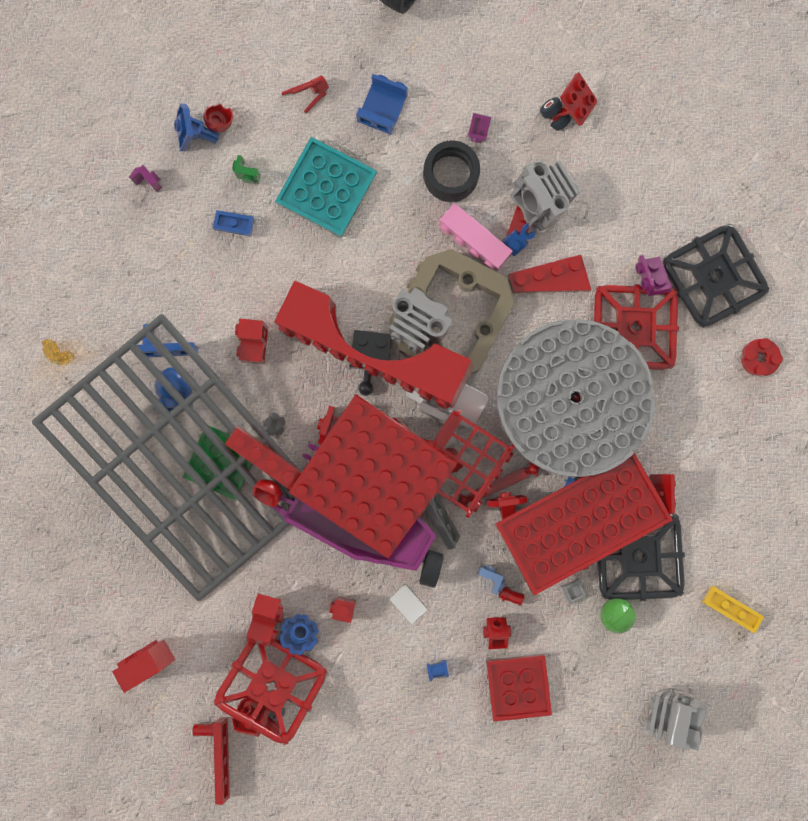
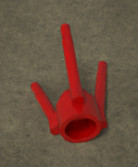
[281,75,329,113]

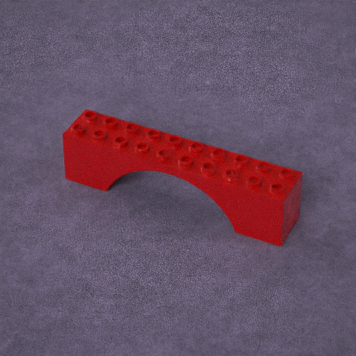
[274,280,473,410]

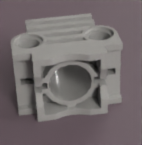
[510,160,580,232]
[389,287,453,354]
[646,690,708,751]

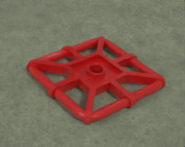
[594,284,679,370]
[213,639,327,745]

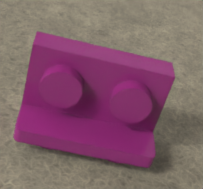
[635,255,672,297]

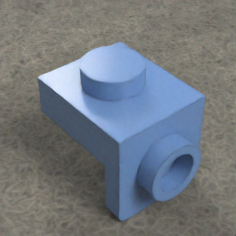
[478,565,505,595]

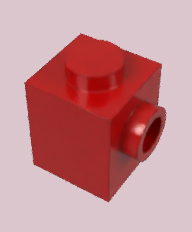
[329,597,356,623]

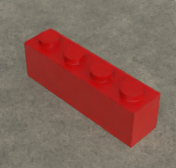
[225,425,302,490]

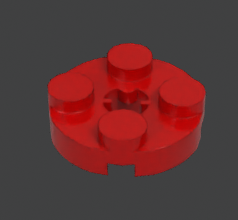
[741,338,783,377]

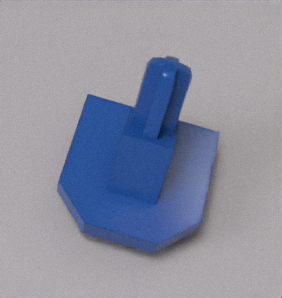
[174,103,219,151]

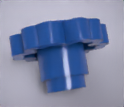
[279,614,319,656]

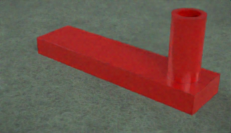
[192,717,230,805]

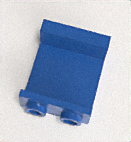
[356,74,408,135]

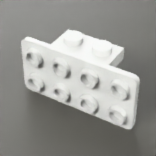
[406,384,489,429]

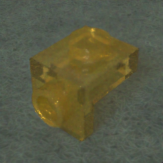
[42,339,75,365]

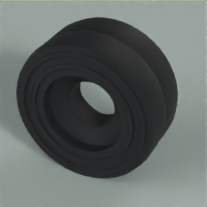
[419,550,444,588]

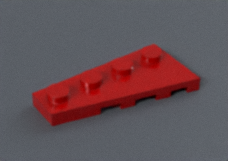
[508,254,591,293]

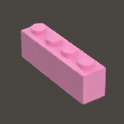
[439,203,512,272]

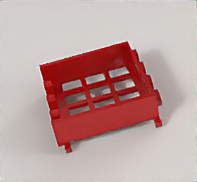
[434,409,515,518]

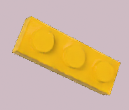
[702,586,764,634]

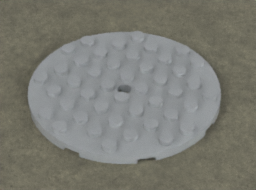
[497,319,655,477]

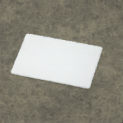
[390,585,427,624]

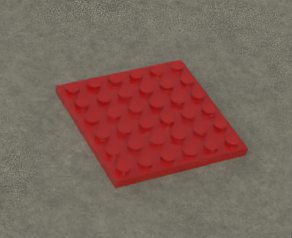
[289,394,457,559]

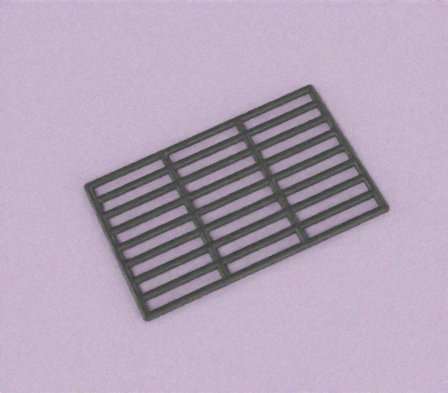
[32,314,296,601]

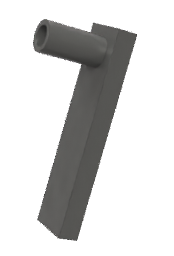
[425,493,460,550]

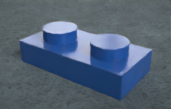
[213,210,254,237]

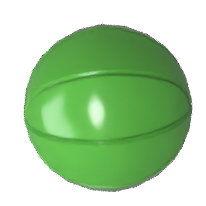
[600,598,636,634]

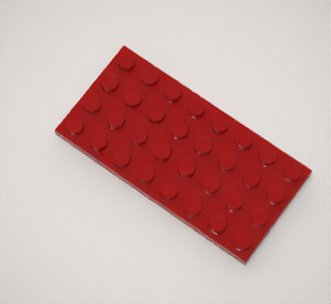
[495,453,673,596]

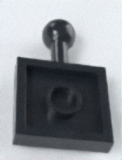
[349,330,392,396]

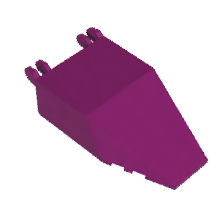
[272,443,436,571]

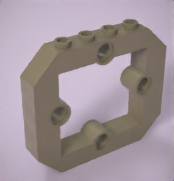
[389,249,514,375]

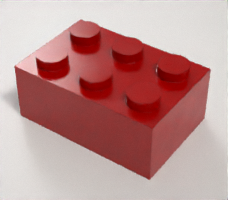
[112,639,176,693]

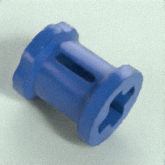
[426,660,449,681]

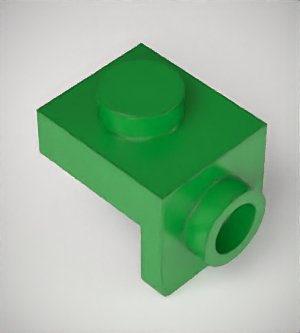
[232,155,261,184]

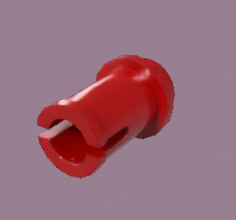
[498,586,525,606]

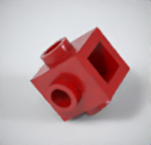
[483,617,512,650]

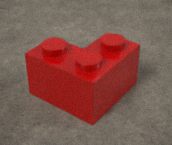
[235,318,269,364]
[246,593,284,647]

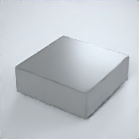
[561,578,587,605]

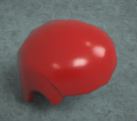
[203,104,234,133]
[252,479,282,507]

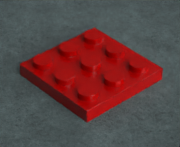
[486,654,552,722]

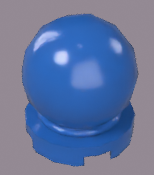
[153,367,193,412]

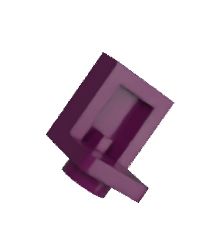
[468,113,491,143]
[129,165,162,192]

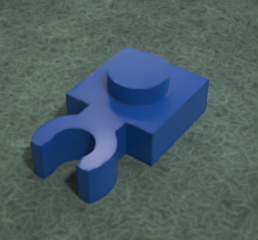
[502,223,536,256]

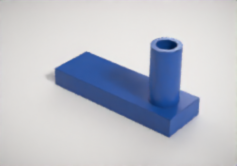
[137,324,198,358]

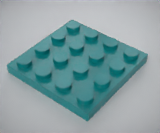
[275,137,377,238]

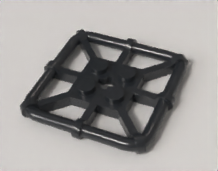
[663,223,770,328]
[598,513,685,601]

